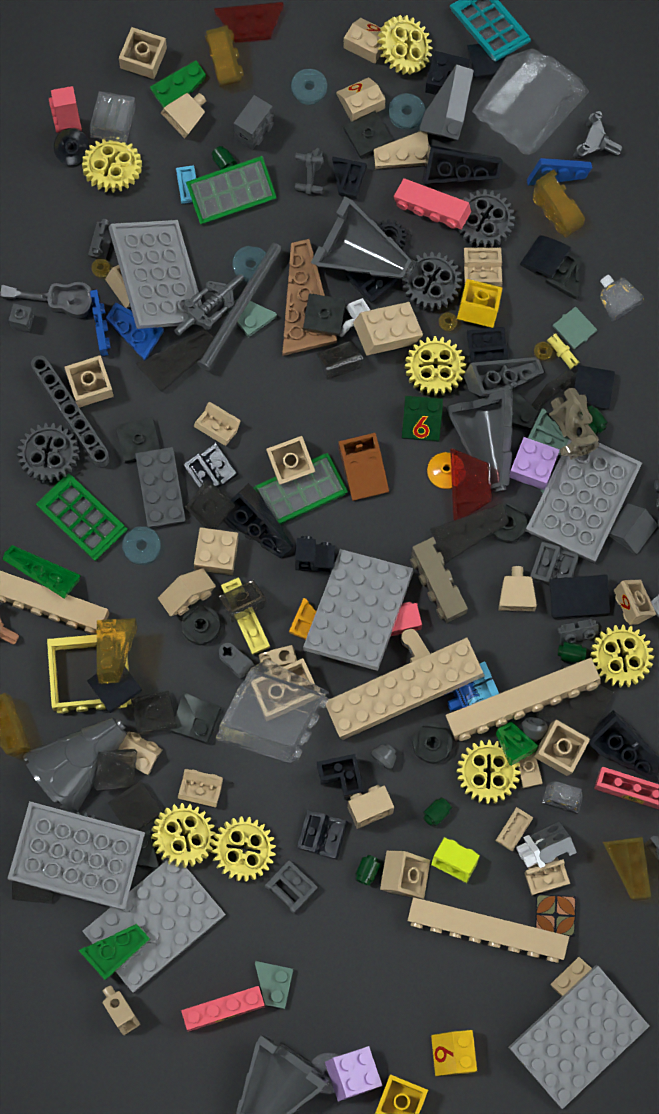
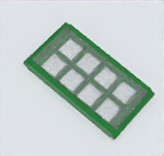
[186,156,277,224]
[253,453,348,525]
[36,473,128,561]

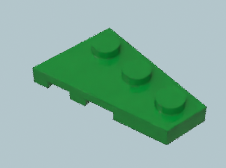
[150,61,206,109]
[78,924,151,981]

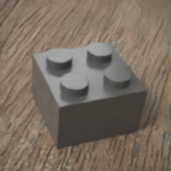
[234,95,274,150]

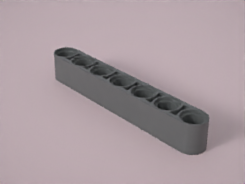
[31,356,109,468]

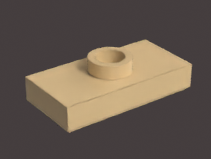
[517,752,542,788]
[496,807,533,851]

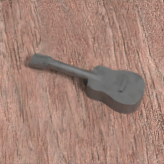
[0,282,92,319]

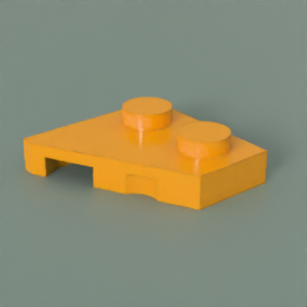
[289,598,317,640]

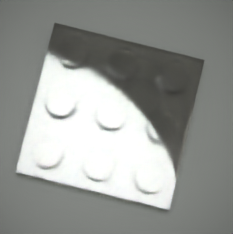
[535,665,614,738]

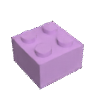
[510,437,559,490]
[325,1046,382,1101]

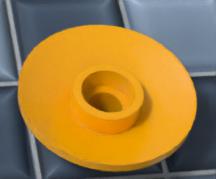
[427,452,465,489]

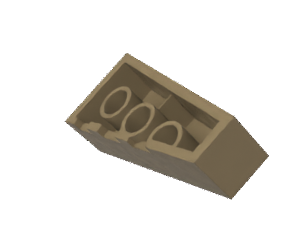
[410,537,468,623]

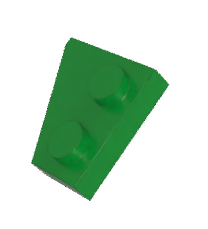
[496,722,538,766]

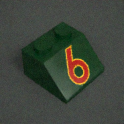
[402,396,443,442]

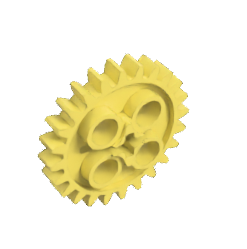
[377,15,433,75]
[82,137,142,193]
[405,336,466,396]
[590,625,654,688]
[456,740,521,804]
[151,803,216,868]
[211,817,276,882]

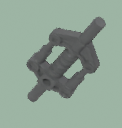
[174,274,244,335]

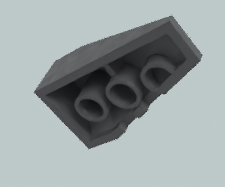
[419,65,474,141]
[464,357,544,396]

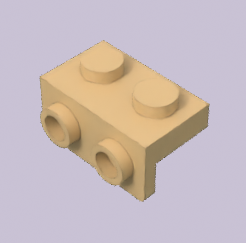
[194,402,241,446]
[114,732,162,775]
[178,769,223,807]
[524,858,570,896]
[550,957,592,996]

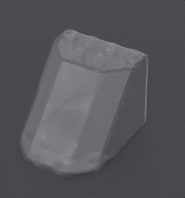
[472,48,589,155]
[216,659,329,763]

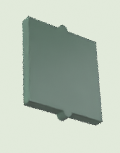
[553,307,597,349]

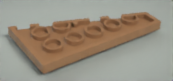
[282,239,337,356]

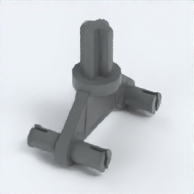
[573,111,622,159]
[295,148,324,194]

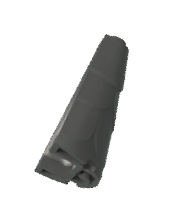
[310,197,414,279]
[447,390,513,492]
[23,718,127,813]
[236,1035,328,1114]

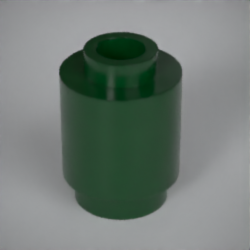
[211,146,237,170]
[587,405,608,434]
[557,642,587,663]
[423,797,452,826]
[355,855,380,886]

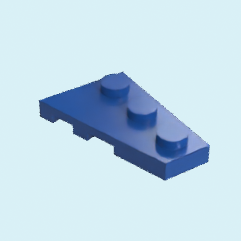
[527,158,592,186]
[90,290,111,356]
[106,302,164,361]

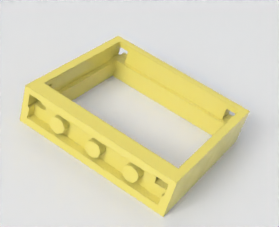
[47,632,131,714]

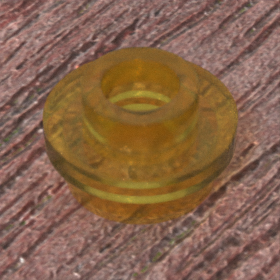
[91,259,110,277]
[439,313,457,331]
[534,342,553,360]

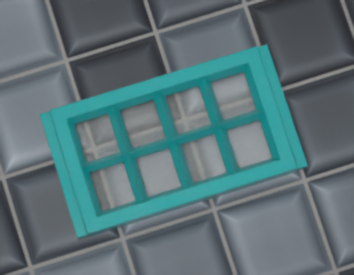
[450,0,531,62]

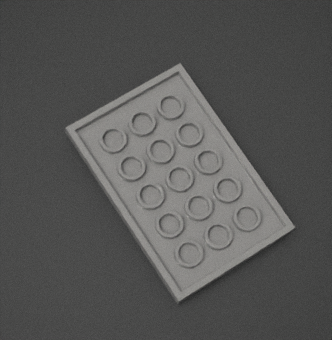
[108,220,202,329]
[525,433,642,563]
[303,549,413,671]
[7,801,145,910]
[82,859,226,993]
[508,965,649,1109]

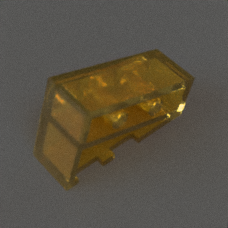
[205,25,244,87]
[533,169,585,238]
[97,618,138,683]
[0,693,31,757]
[603,837,652,901]

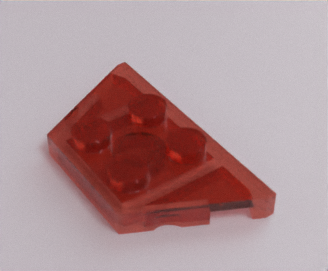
[214,2,284,43]
[450,449,491,522]

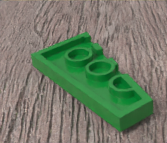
[3,545,81,599]

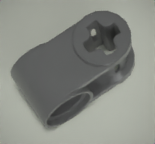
[219,643,255,679]

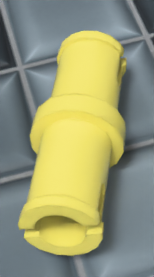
[547,333,580,370]

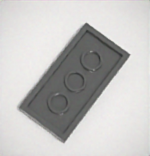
[135,447,186,528]

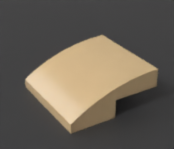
[464,248,502,286]

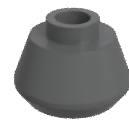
[522,717,548,742]
[371,744,397,769]

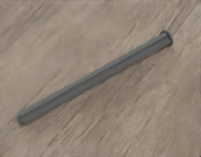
[197,243,281,371]

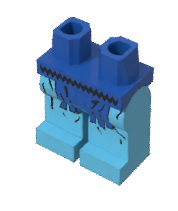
[444,661,499,712]

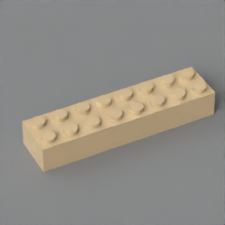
[324,638,485,740]

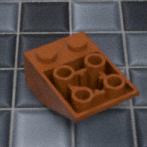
[338,433,389,501]

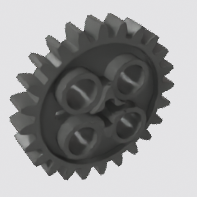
[458,189,515,248]
[402,252,462,311]
[17,423,80,483]

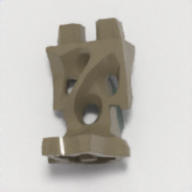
[549,388,600,459]

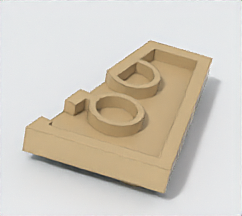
[374,131,428,169]

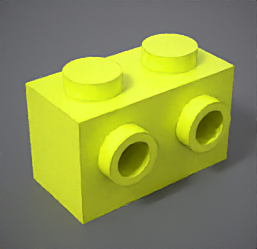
[431,837,480,883]

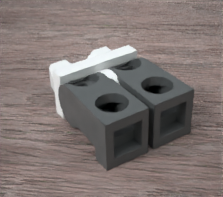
[516,822,577,868]

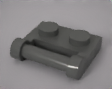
[264,860,318,914]

